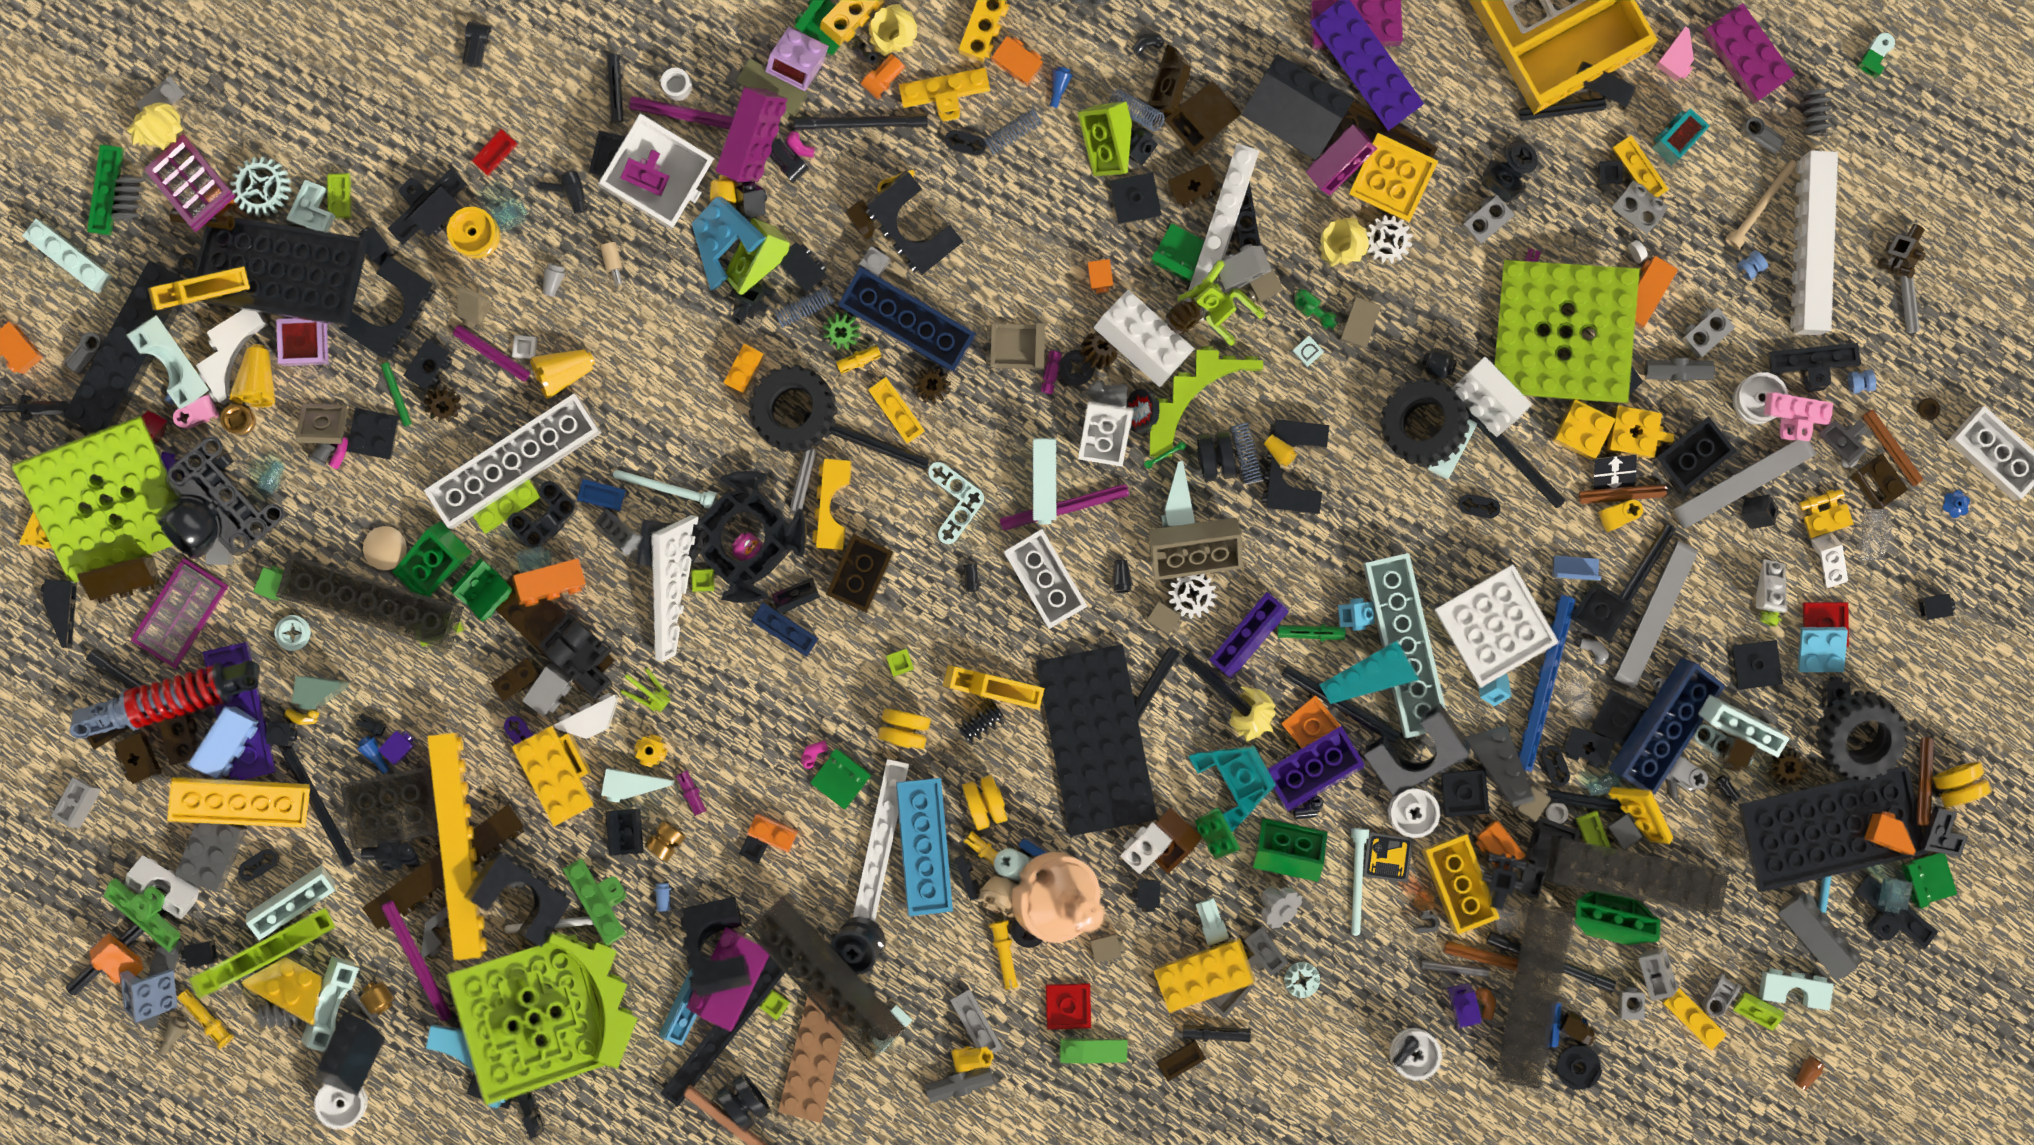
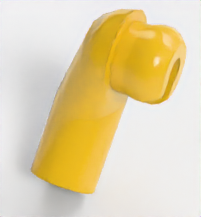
[284,708,319,725]

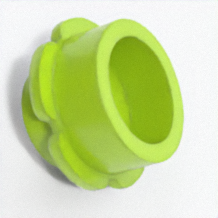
[1760,610,1782,627]

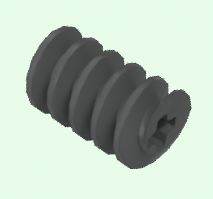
[1803,89,1833,137]
[111,175,145,223]
[258,999,307,1028]

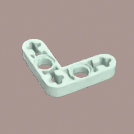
[928,462,984,544]

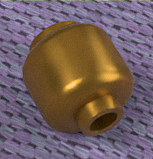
[360,981,394,1016]

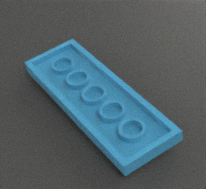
[896,778,953,916]

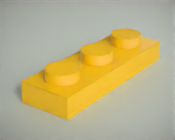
[1612,135,1669,198]
[868,377,925,444]
[1662,987,1727,1051]

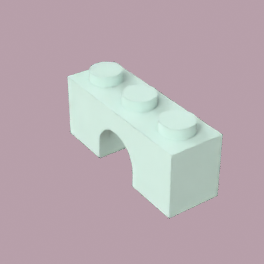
[1758,968,1834,1011]

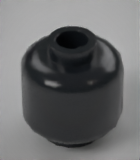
[1422,348,1457,380]

